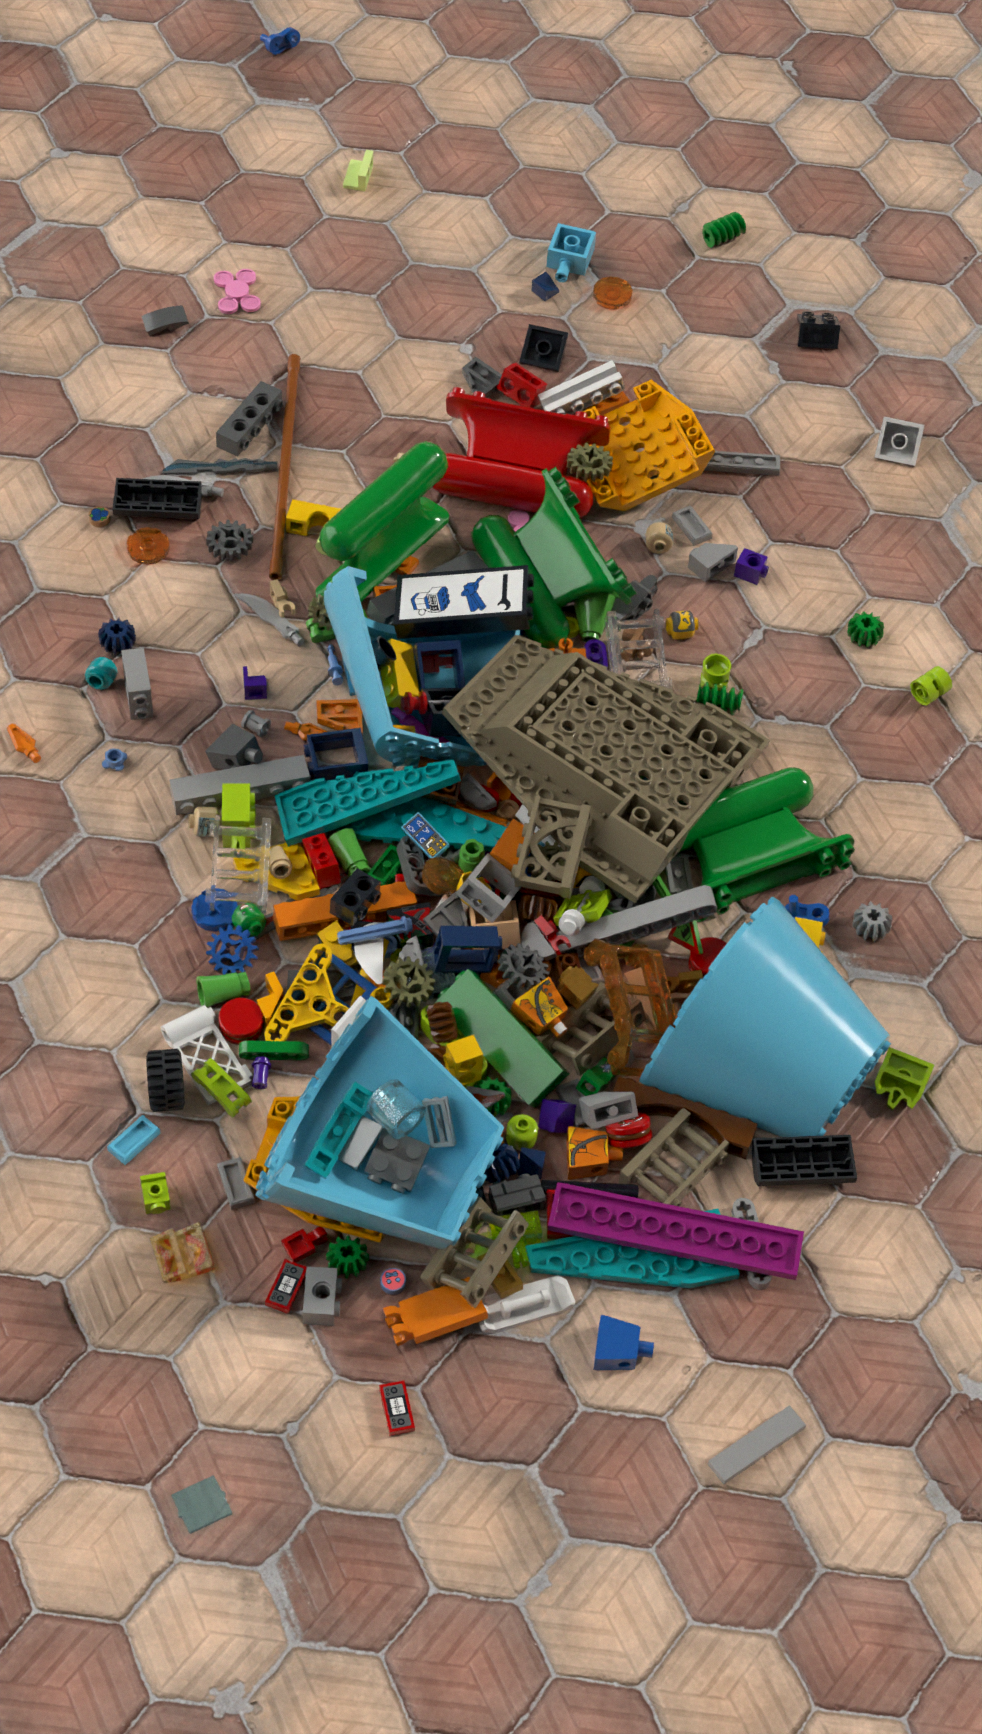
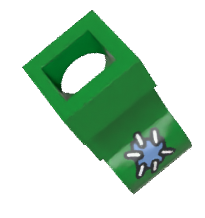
[576,1057,620,1096]

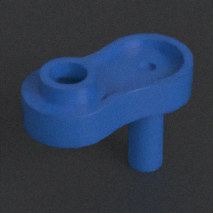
[260,27,300,55]
[785,895,830,927]

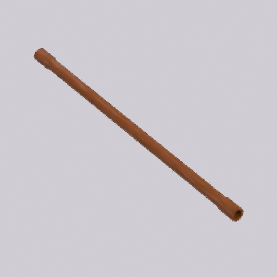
[269,354,301,580]

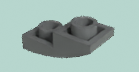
[142,305,189,336]

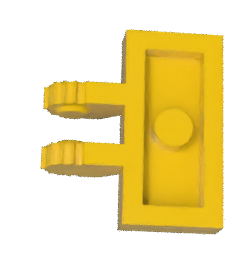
[316,920,359,968]

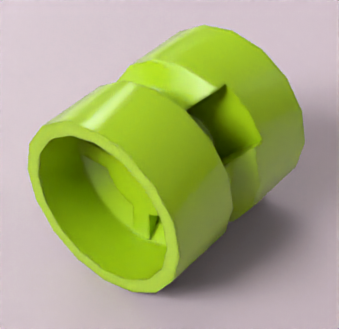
[700,653,731,691]
[910,666,952,706]

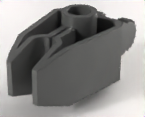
[611,574,658,627]

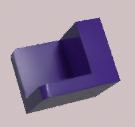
[243,666,267,700]
[538,1099,577,1133]

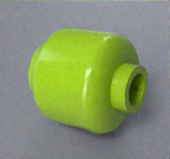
[506,1114,538,1151]

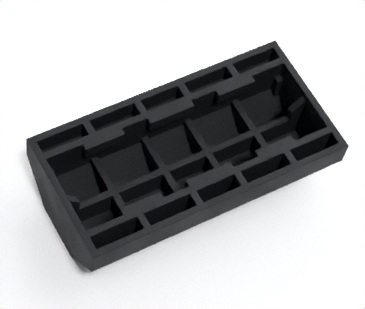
[112,478,202,519]
[752,1135,857,1186]

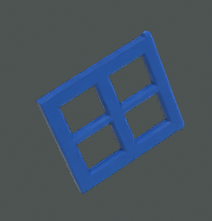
[284,951,378,1046]

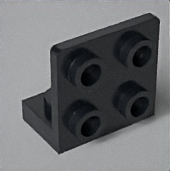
[797,311,840,349]

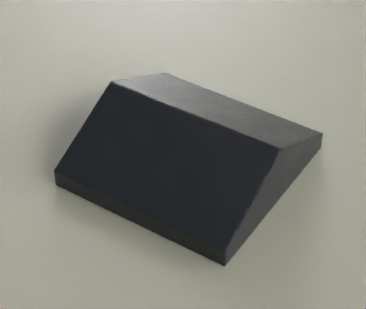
[519,324,569,372]

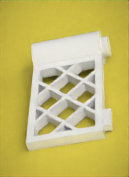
[161,1005,253,1105]

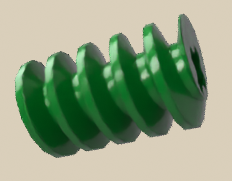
[702,212,746,248]
[696,682,744,716]

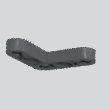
[396,836,461,897]

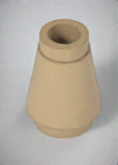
[269,846,292,879]

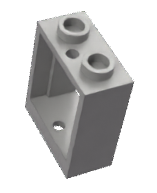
[121,648,153,720]
[455,853,521,923]

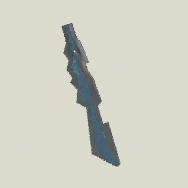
[162,458,278,474]

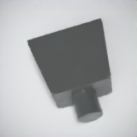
[205,724,263,770]

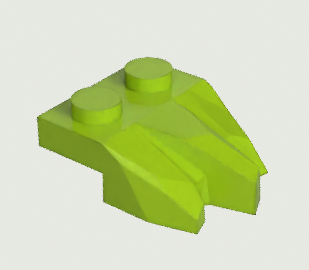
[875,1047,934,1110]

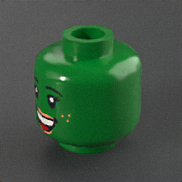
[232,903,266,938]

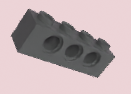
[216,381,283,457]

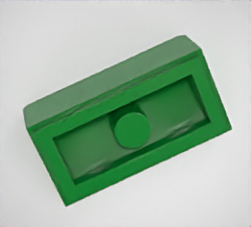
[367,845,411,886]

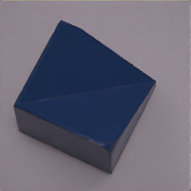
[531,272,559,301]
[517,1148,546,1180]

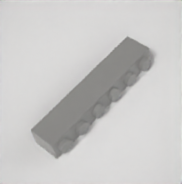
[170,755,310,815]

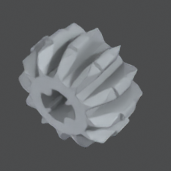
[852,901,893,941]

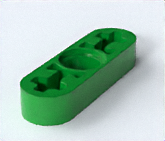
[239,1041,309,1061]

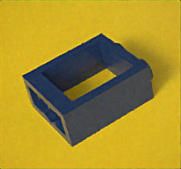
[413,640,465,692]
[303,728,368,781]
[432,926,502,973]

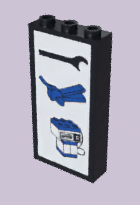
[394,565,534,639]

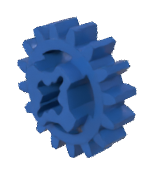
[206,925,259,974]

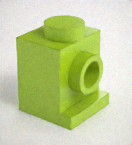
[140,1172,171,1214]

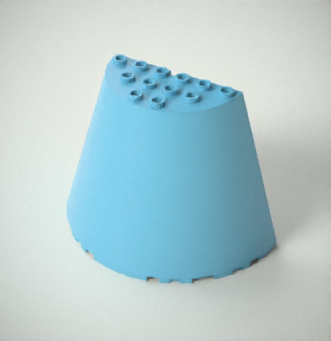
[324,566,520,768]
[639,897,891,1137]
[255,996,504,1249]

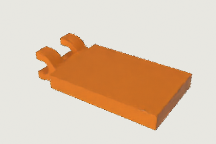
[383,1277,488,1346]

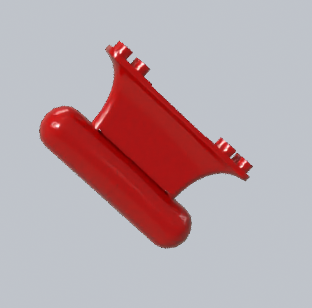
[433,387,611,519]

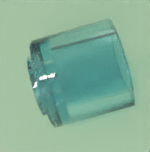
[367,1079,426,1139]

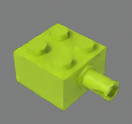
[222,783,256,858]

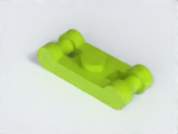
[191,1058,252,1117]

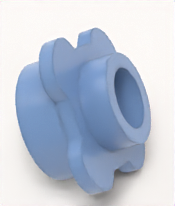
[102,748,127,771]

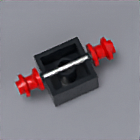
[400,688,463,737]

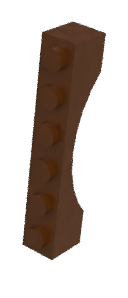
[613,1076,758,1160]

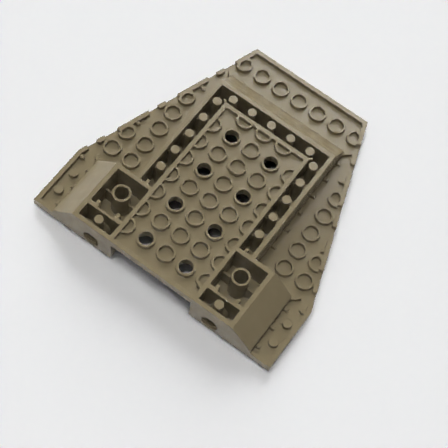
[442,635,770,903]

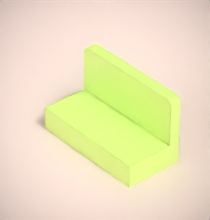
[343,150,374,191]

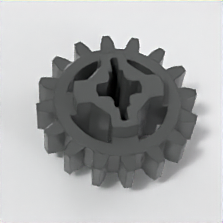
[206,520,253,562]
[498,943,549,991]

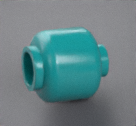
[85,657,118,690]

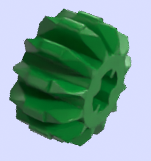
[847,611,884,648]
[473,1076,512,1117]
[326,1234,369,1279]

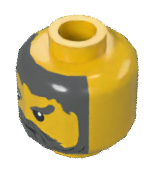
[666,610,699,640]

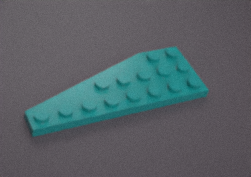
[275,760,461,847]
[333,771,507,852]
[525,1208,739,1288]

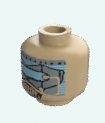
[645,522,673,554]
[188,807,222,837]

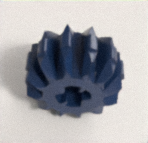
[98,617,136,655]
[484,1144,520,1183]

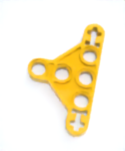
[264,944,349,1041]

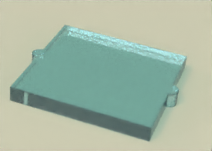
[171,1475,232,1534]

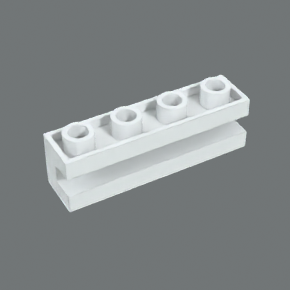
[538,360,625,415]

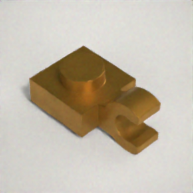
[661,970,703,996]

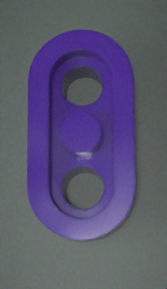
[584,639,608,670]

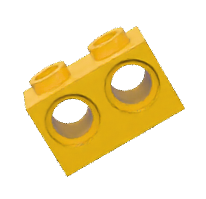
[443,1035,483,1086]

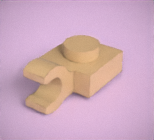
[270,579,295,618]

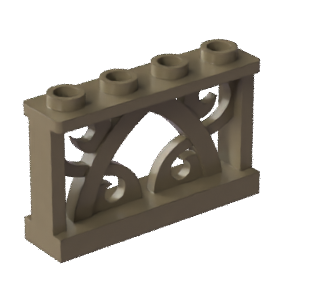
[511,796,591,899]

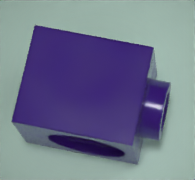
[734,548,769,585]

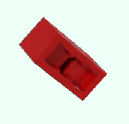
[497,362,547,408]
[302,833,341,889]

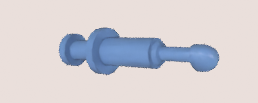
[327,644,343,686]

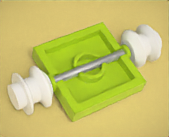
[553,876,612,936]

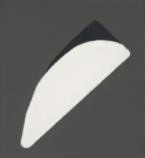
[351,921,383,984]

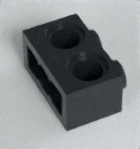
[330,868,381,926]

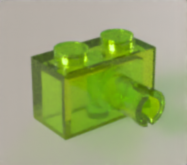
[487,1211,542,1268]

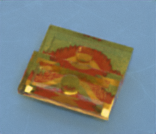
[149,1222,216,1283]

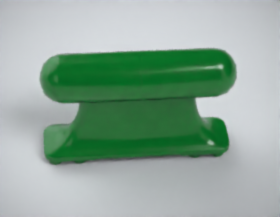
[315,441,449,602]
[471,467,637,649]
[676,767,855,922]

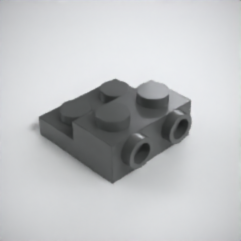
[364,1127,430,1194]

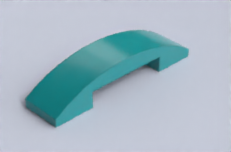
[304,1081,376,1179]

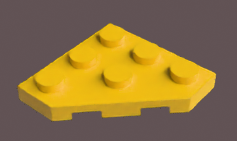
[232,843,320,901]

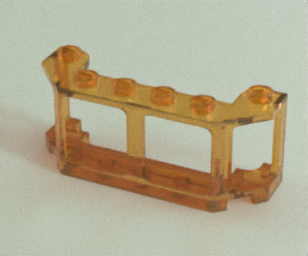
[584,938,677,1077]

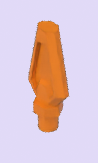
[284,721,328,741]
[7,723,41,763]

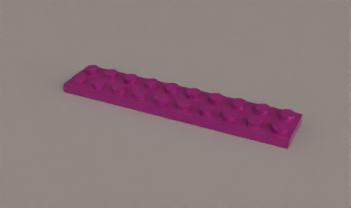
[547,1182,804,1280]

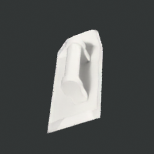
[479,1275,575,1333]

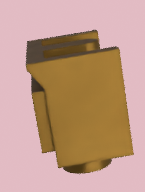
[557,966,599,1010]

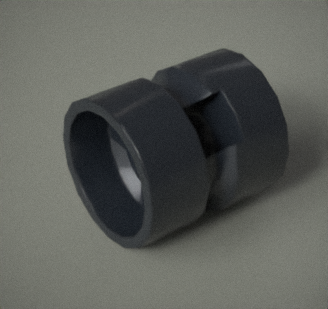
[371,636,396,672]

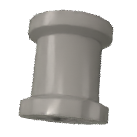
[241,710,271,738]

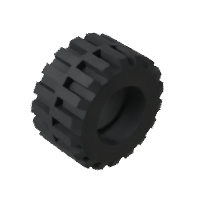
[146,1048,185,1112]

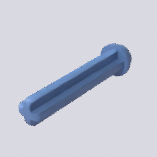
[337,916,413,945]

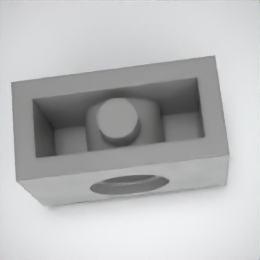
[303,1267,342,1326]

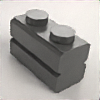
[488,1174,546,1219]

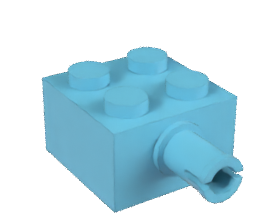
[546,223,596,282]

